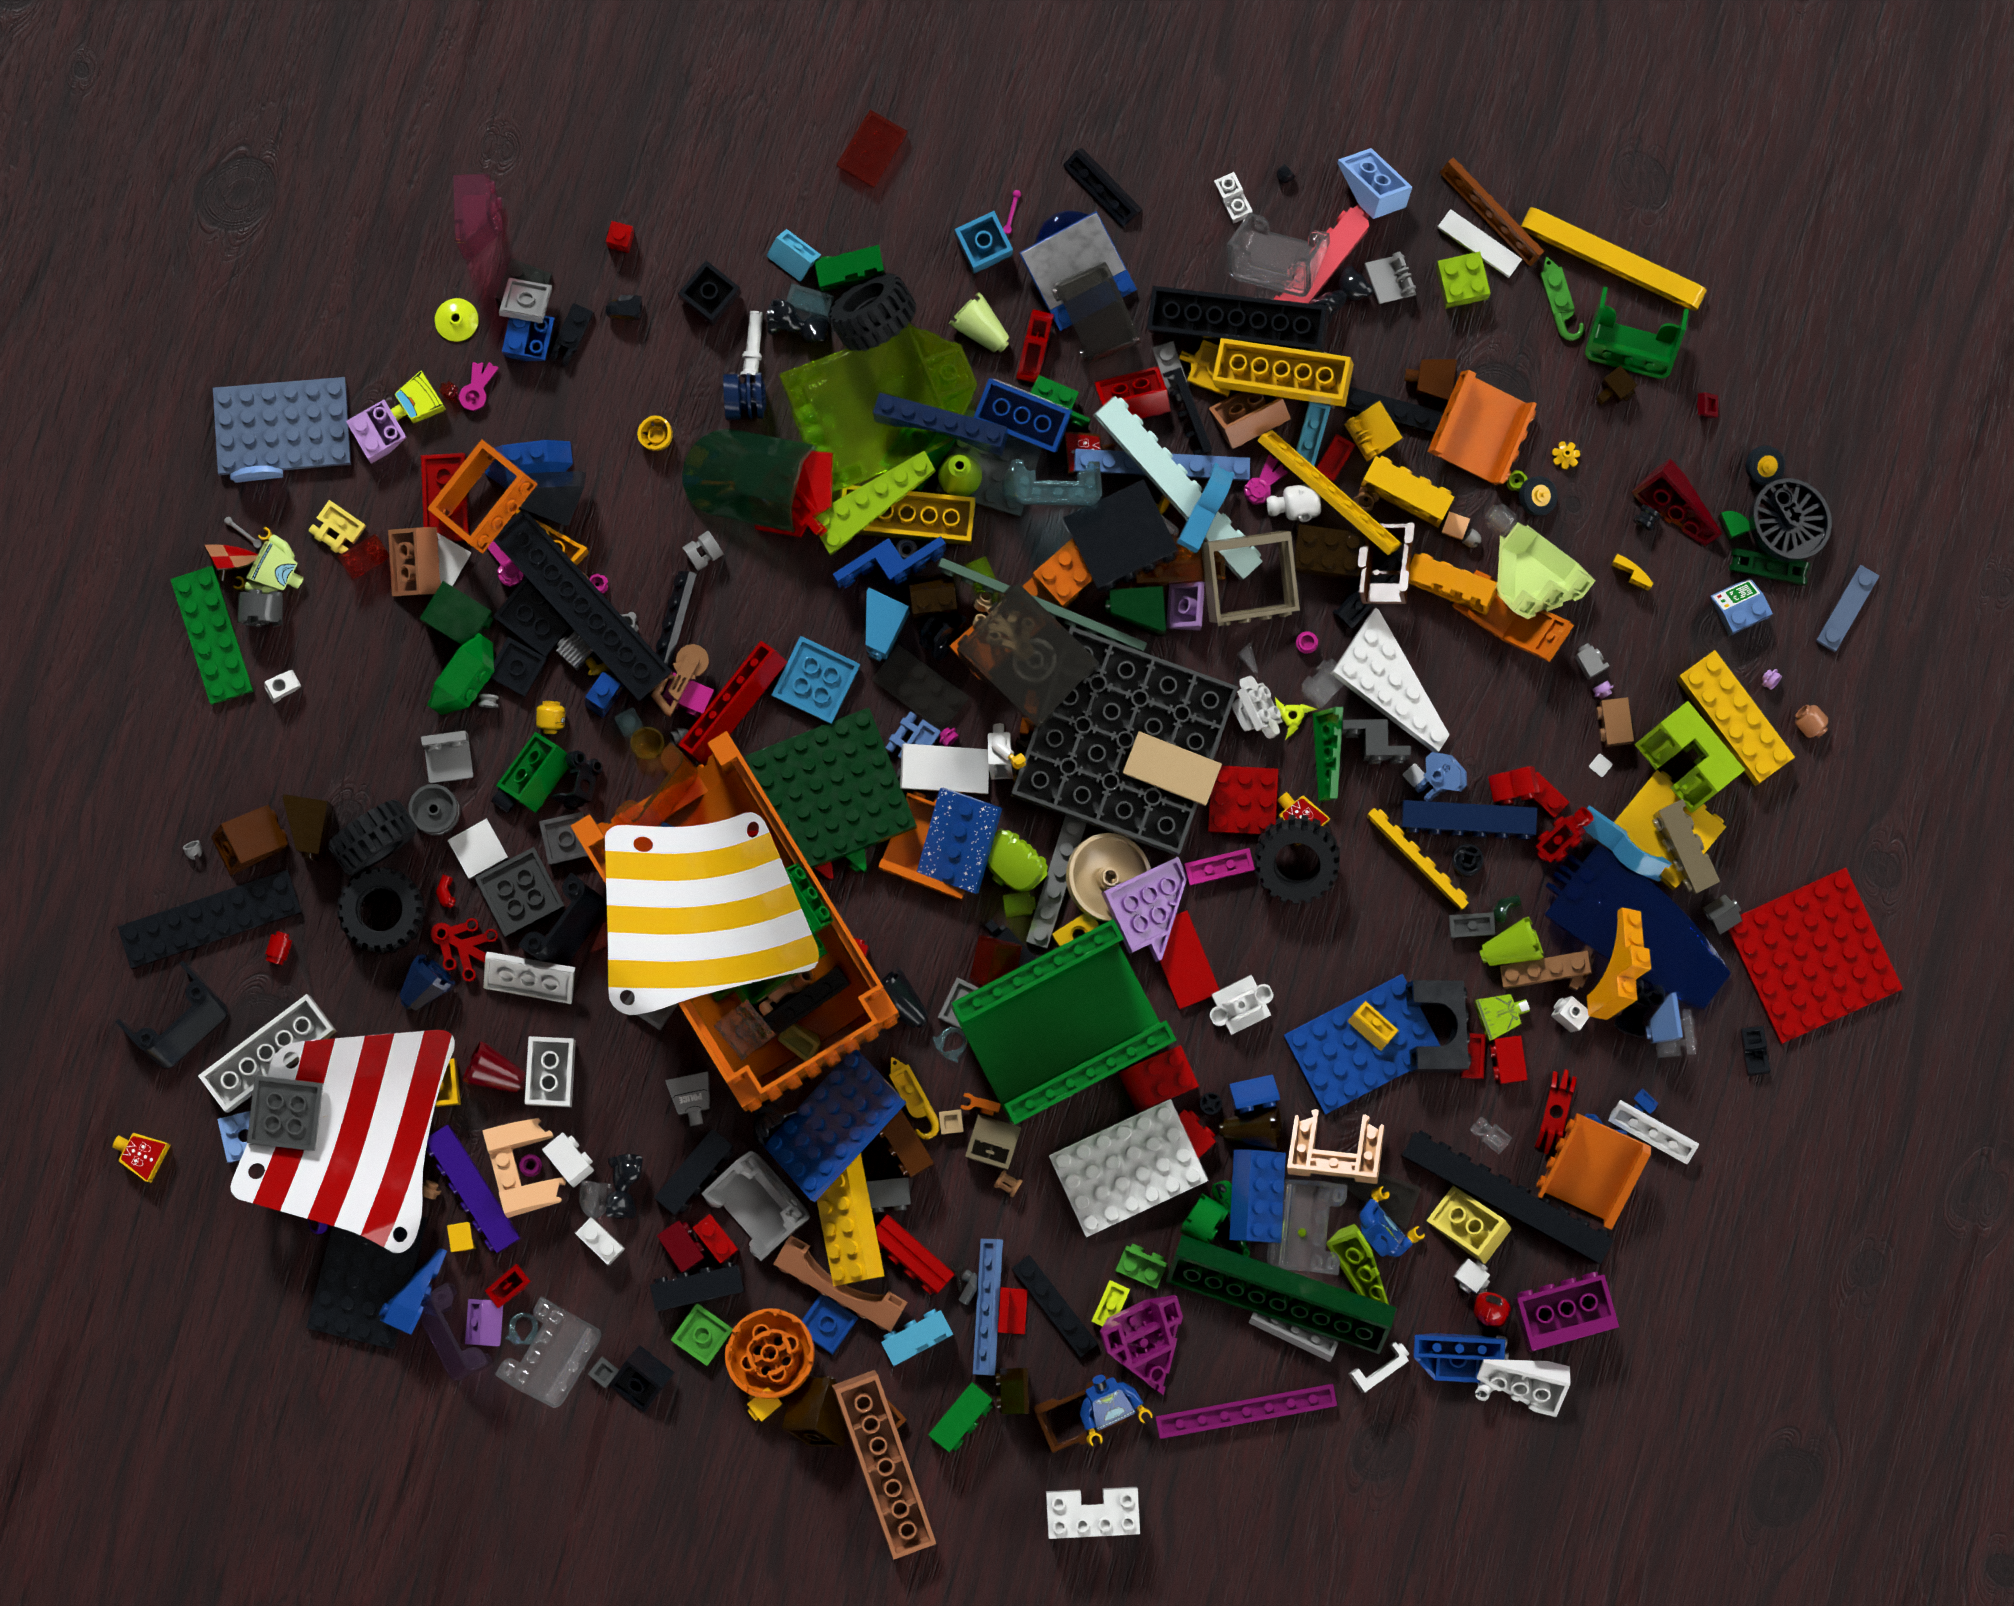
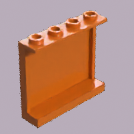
[878,791,966,901]

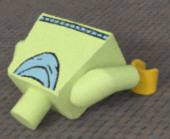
[233,527,303,594]

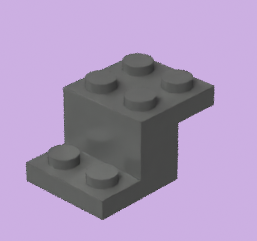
[1342,719,1411,764]

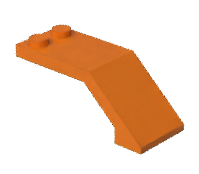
[1452,570,1574,662]

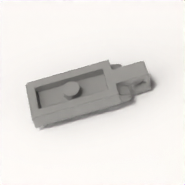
[1152,341,1187,404]

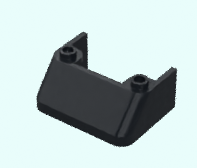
[116,960,228,1069]

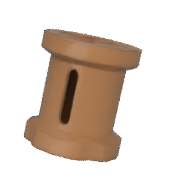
[994,1170,1023,1198]

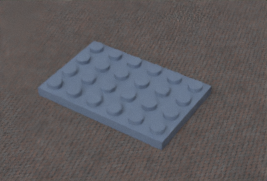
[213,377,351,476]

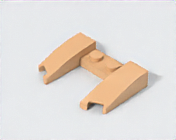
[1287,1109,1384,1184]
[482,1118,566,1218]

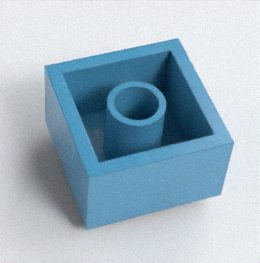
[954,211,1013,274]

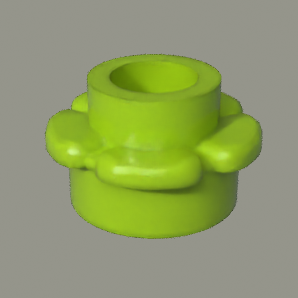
[1507,470,1528,492]

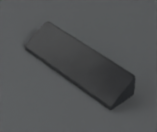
[1063,148,1142,227]

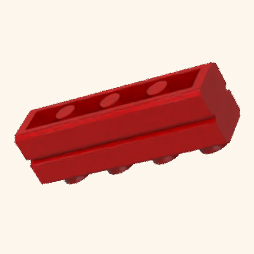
[875,1214,955,1295]

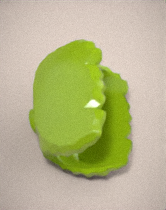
[986,829,1048,892]

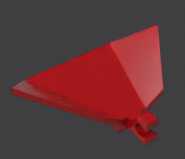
[750,450,833,537]

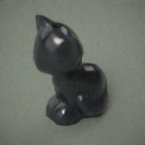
[1310,265,1374,324]
[767,299,830,343]
[605,1154,643,1219]

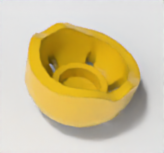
[637,416,673,451]

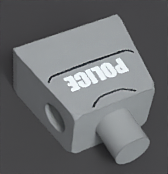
[666,1072,710,1126]

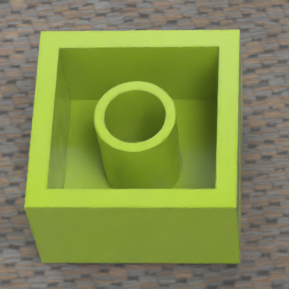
[1435,251,1491,309]

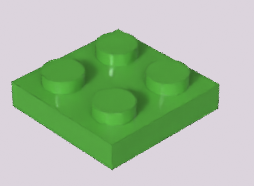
[671,1303,733,1366]

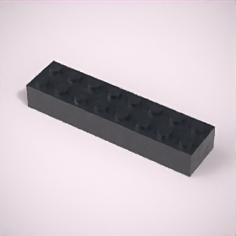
[1147,286,1330,353]

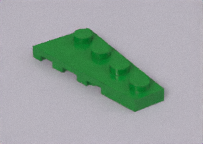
[1313,707,1343,801]

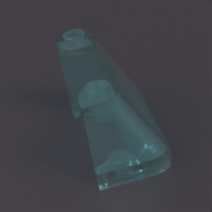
[1002,460,1102,506]

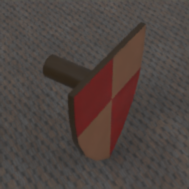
[204,545,258,581]

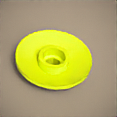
[435,298,479,342]

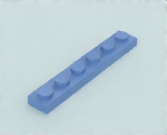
[973,1239,1003,1375]

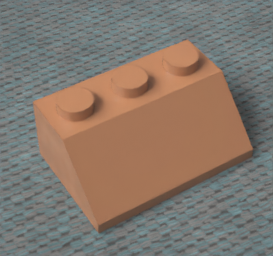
[1209,391,1291,449]
[388,527,441,596]

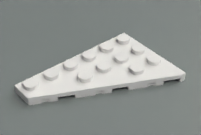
[1331,608,1449,753]

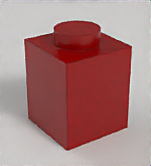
[606,221,635,253]

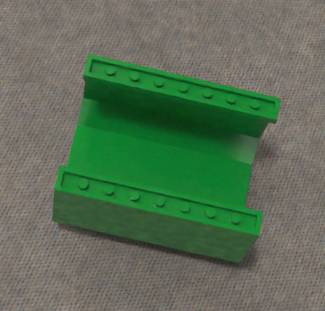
[950,919,1176,1126]

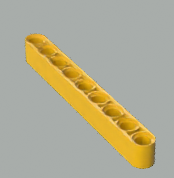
[1521,207,1707,311]

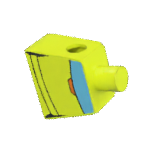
[390,371,446,423]

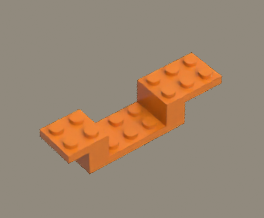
[950,538,1093,680]

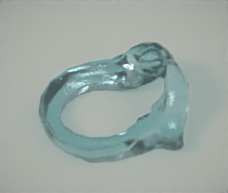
[933,1027,968,1062]
[505,1313,541,1345]

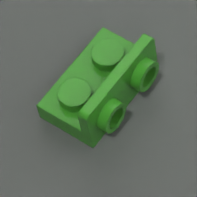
[1115,1243,1168,1289]

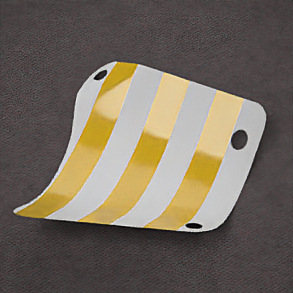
[605,812,819,1015]

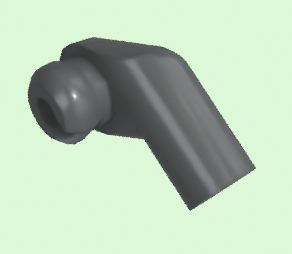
[959,1270,978,1305]

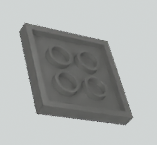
[474,847,565,937]
[247,1075,324,1151]

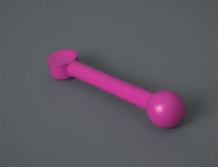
[1003,190,1021,234]

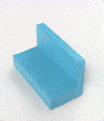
[767,229,821,281]

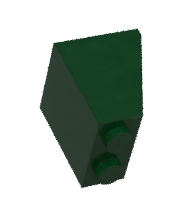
[420,581,494,646]
[1104,586,1166,637]

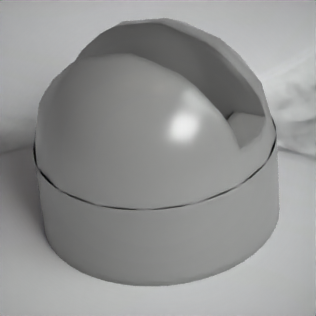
[1462,528,1481,548]
[183,841,203,859]

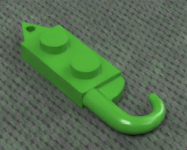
[1540,257,1584,341]

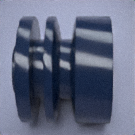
[723,372,766,421]

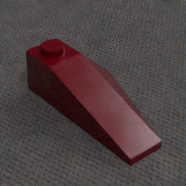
[1631,458,1722,546]

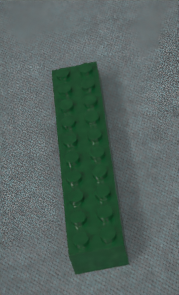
[1166,1235,1396,1355]

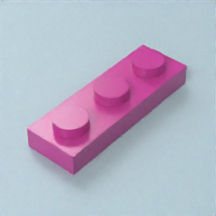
[1184,848,1255,886]

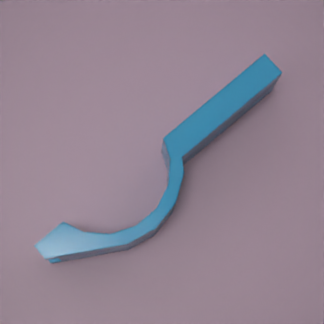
[1177,463,1234,553]
[1583,805,1672,882]

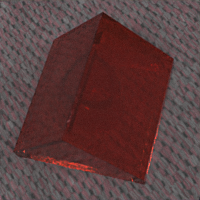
[970,935,1023,986]

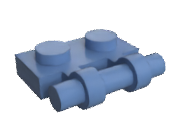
[885,712,941,759]

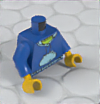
[1360,1186,1425,1257]
[1080,1375,1152,1446]

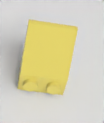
[1427,1185,1511,1264]

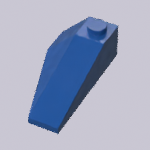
[379,1248,447,1335]

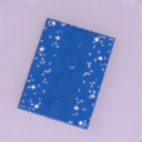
[917,787,1003,894]

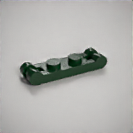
[1729,548,1811,586]

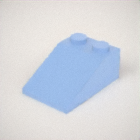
[1337,148,1412,219]

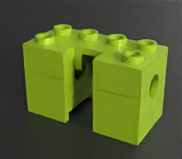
[1635,701,1745,813]

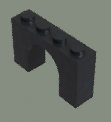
[1406,980,1471,1073]

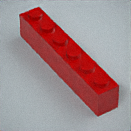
[678,641,787,766]

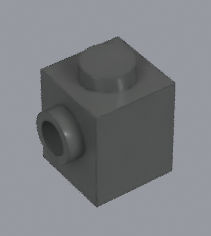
[1703,894,1742,934]

